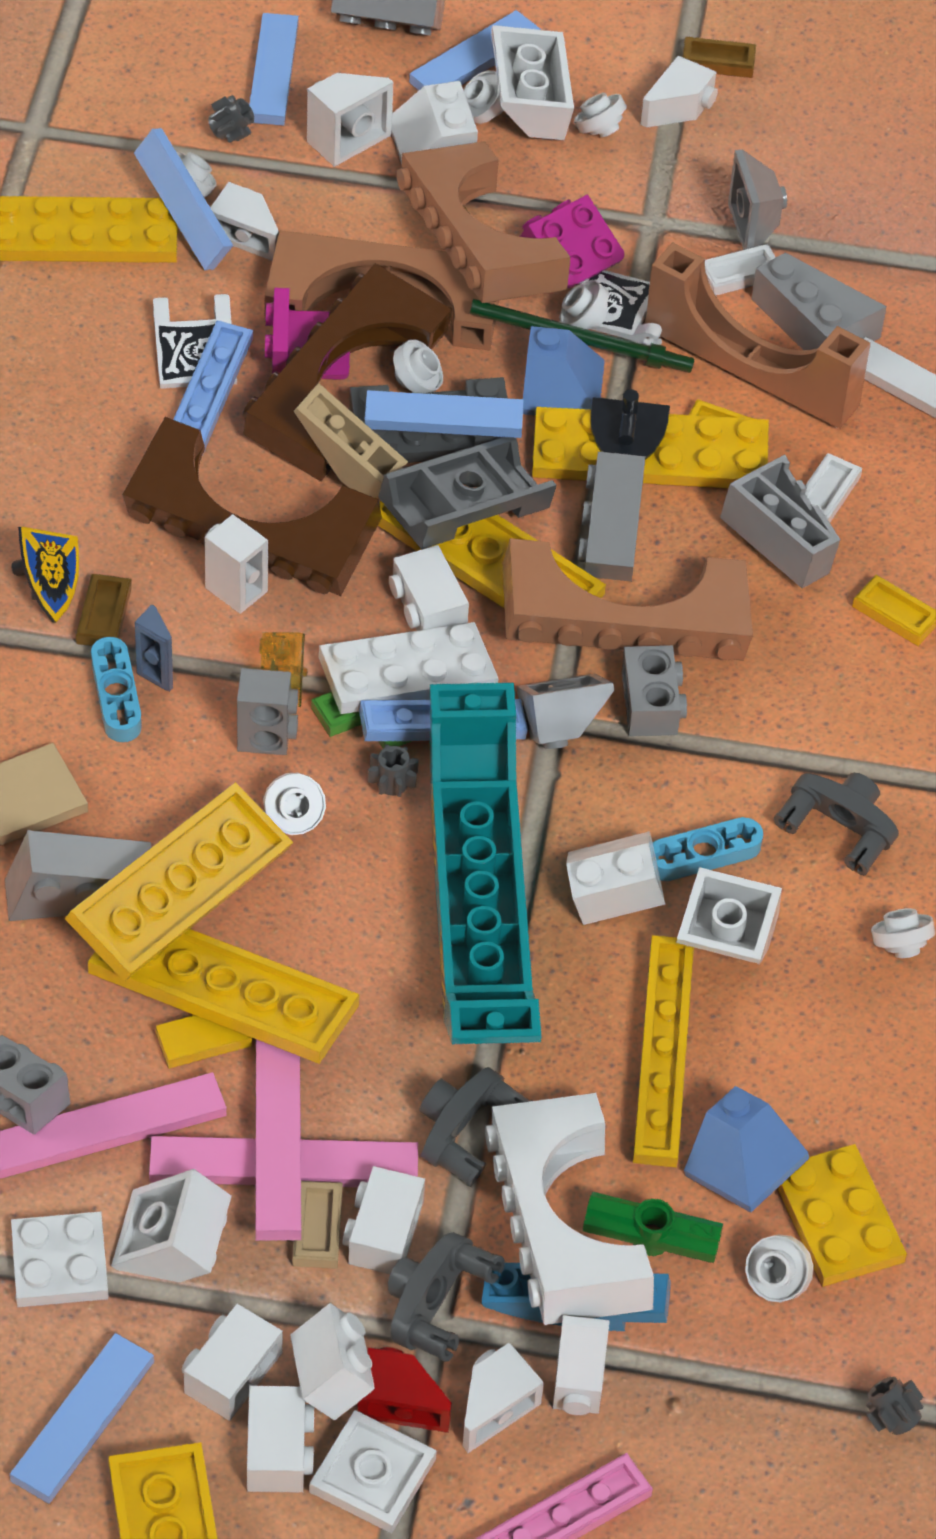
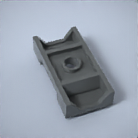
[349,377,507,463]
[378,437,557,549]

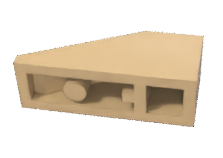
[294,383,408,498]

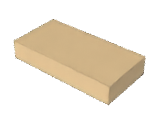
[293,1181,343,1269]

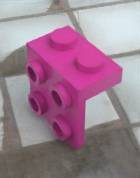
[519,194,625,289]
[265,288,350,380]

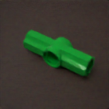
[583,1192,723,1263]

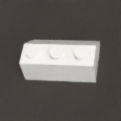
[491,25,574,140]

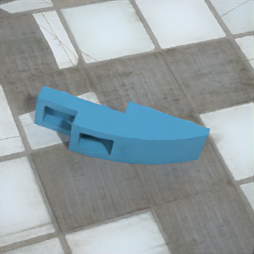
[482,1263,671,1331]

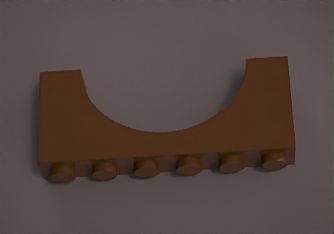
[243,263,452,482]
[122,417,382,596]

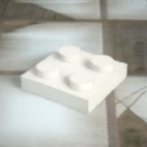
[11,1212,109,1307]
[309,1410,437,1534]

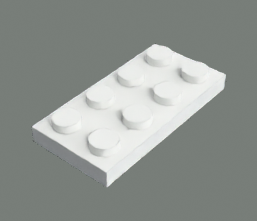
[318,622,499,714]

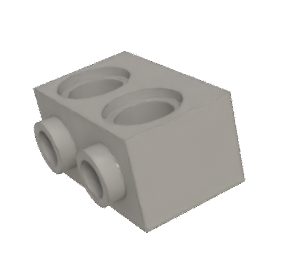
[622,645,687,736]
[237,668,298,755]
[0,1035,71,1135]

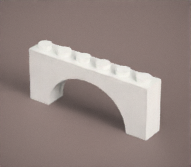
[485,1093,654,1325]

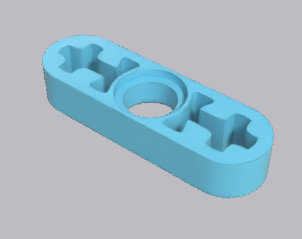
[91,637,142,742]
[653,817,763,881]

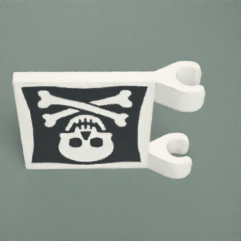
[580,270,662,346]
[153,294,237,389]

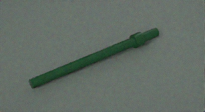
[469,299,694,373]

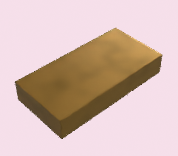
[683,37,756,78]
[76,573,132,646]

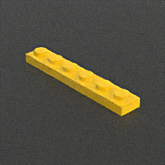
[633,935,694,1168]

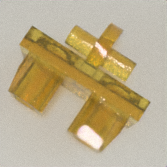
[259,632,308,707]

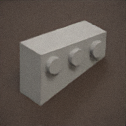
[331,0,445,36]
[752,253,887,350]
[578,451,645,582]
[720,455,840,589]
[5,830,151,921]

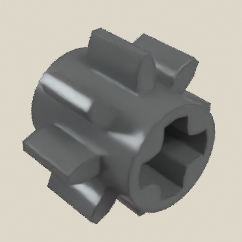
[208,95,254,143]
[368,745,419,797]
[866,1377,924,1435]

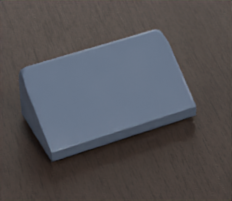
[135,605,173,692]

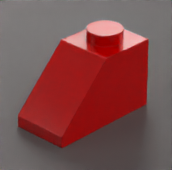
[358,1347,452,1433]

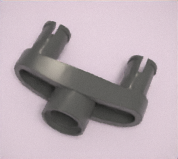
[773,772,899,876]
[419,1067,532,1187]
[388,1232,505,1362]

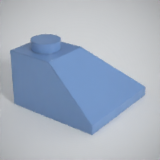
[523,326,605,416]
[684,1086,809,1213]

